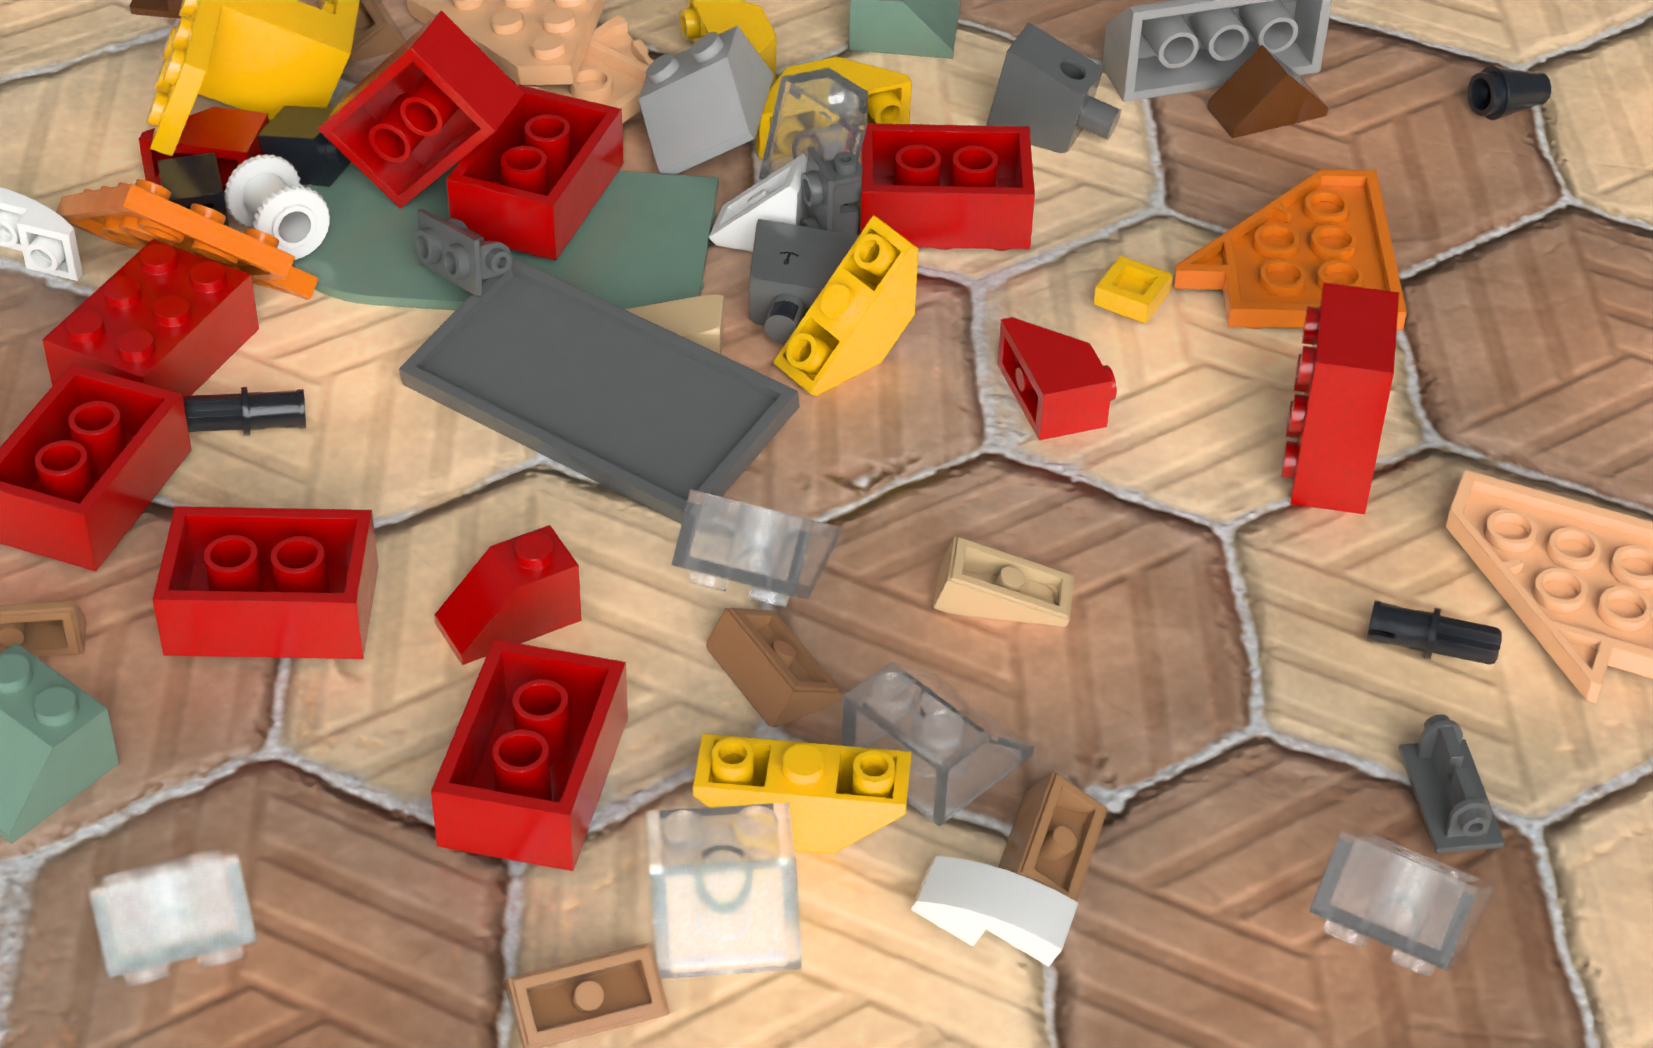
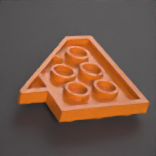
[1173,169,1407,330]
[56,179,318,299]

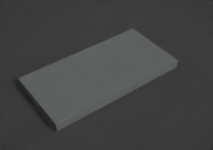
[399,256,800,530]

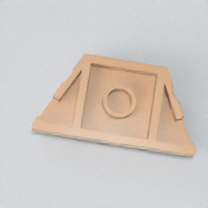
[515,14,655,124]

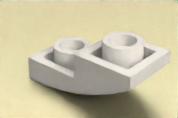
[0,187,83,281]
[911,856,1078,967]

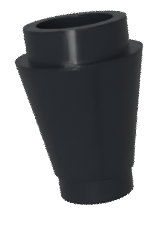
[1468,66,1551,120]

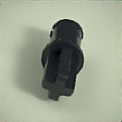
[183,387,306,436]
[1366,600,1502,665]

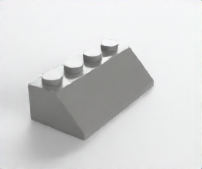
[1102,0,1332,102]

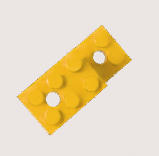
[146,0,360,156]

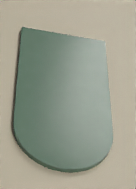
[292,161,719,311]

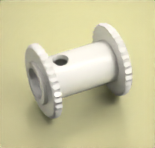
[224,154,330,260]

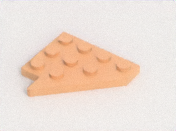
[406,0,606,85]
[1446,470,1653,703]

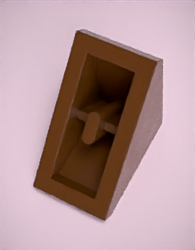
[1207,45,1328,138]

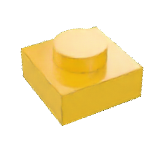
[1094,255,1173,324]

